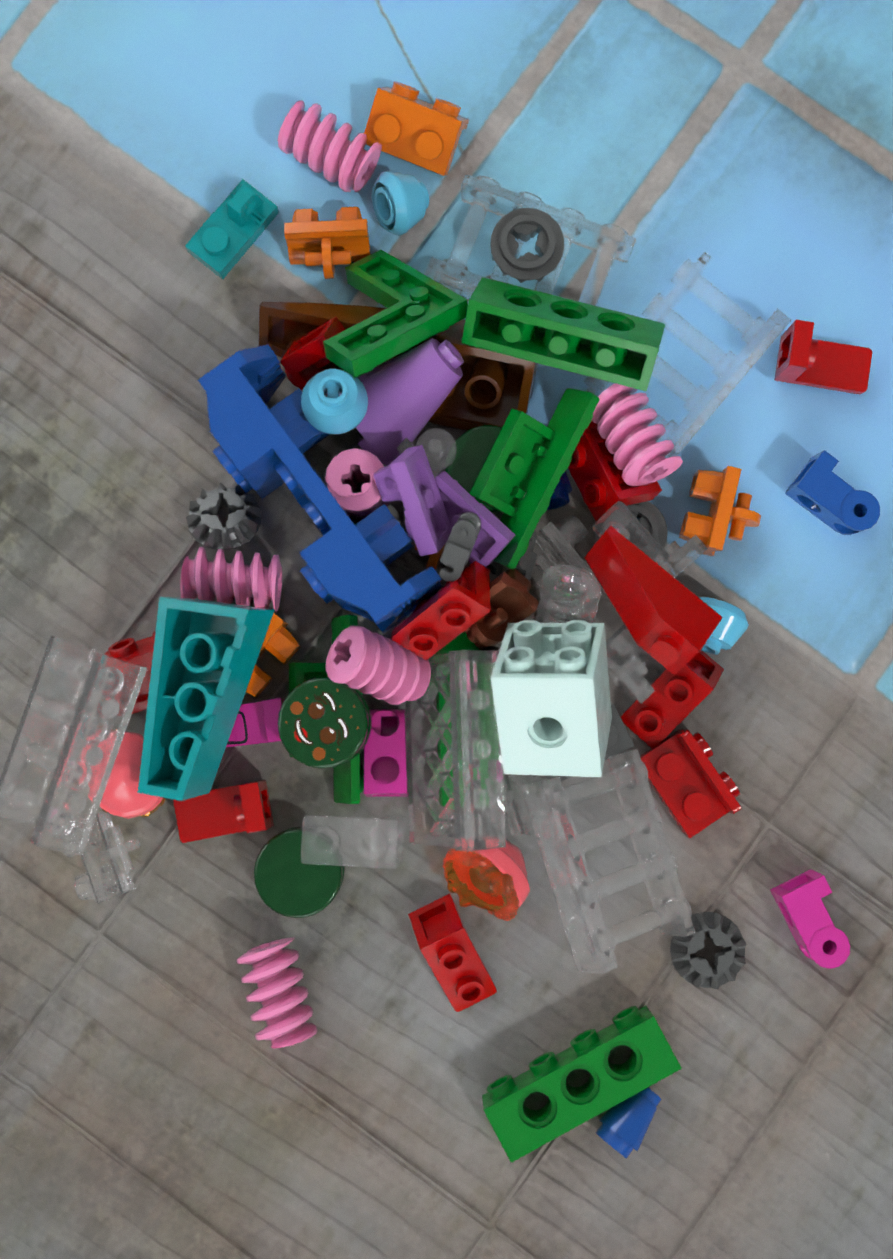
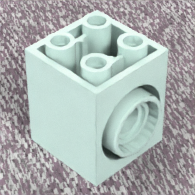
[491,620,612,777]

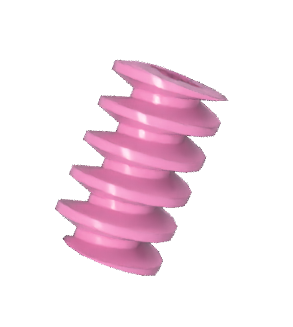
[278,100,382,192]
[592,383,683,486]
[325,448,390,523]
[180,547,283,612]
[326,626,431,705]
[236,937,318,1048]

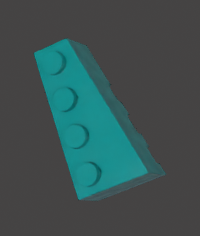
[138,597,275,801]

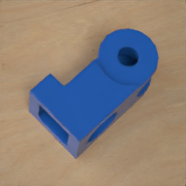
[785,450,880,535]

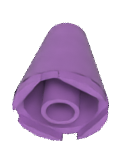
[339,338,464,466]

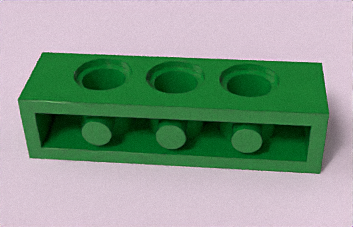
[461,277,666,392]
[482,1006,682,1163]

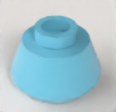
[372,171,429,236]
[301,369,368,434]
[699,597,749,655]

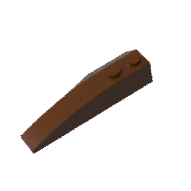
[259,302,538,430]

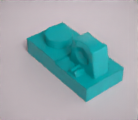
[185,179,279,280]

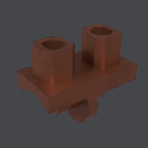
[465,569,539,651]

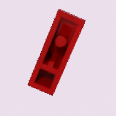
[584,525,723,675]

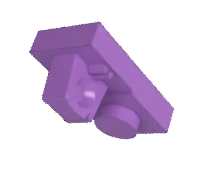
[373,445,452,556]
[435,471,515,568]

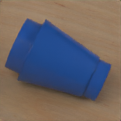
[596,1088,662,1159]

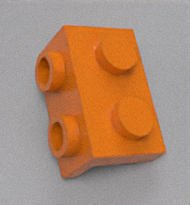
[364,81,469,176]

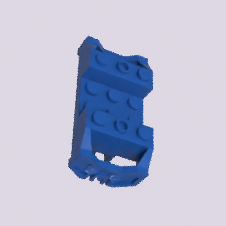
[198,345,442,634]

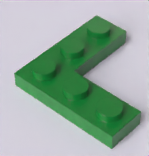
[323,250,468,378]

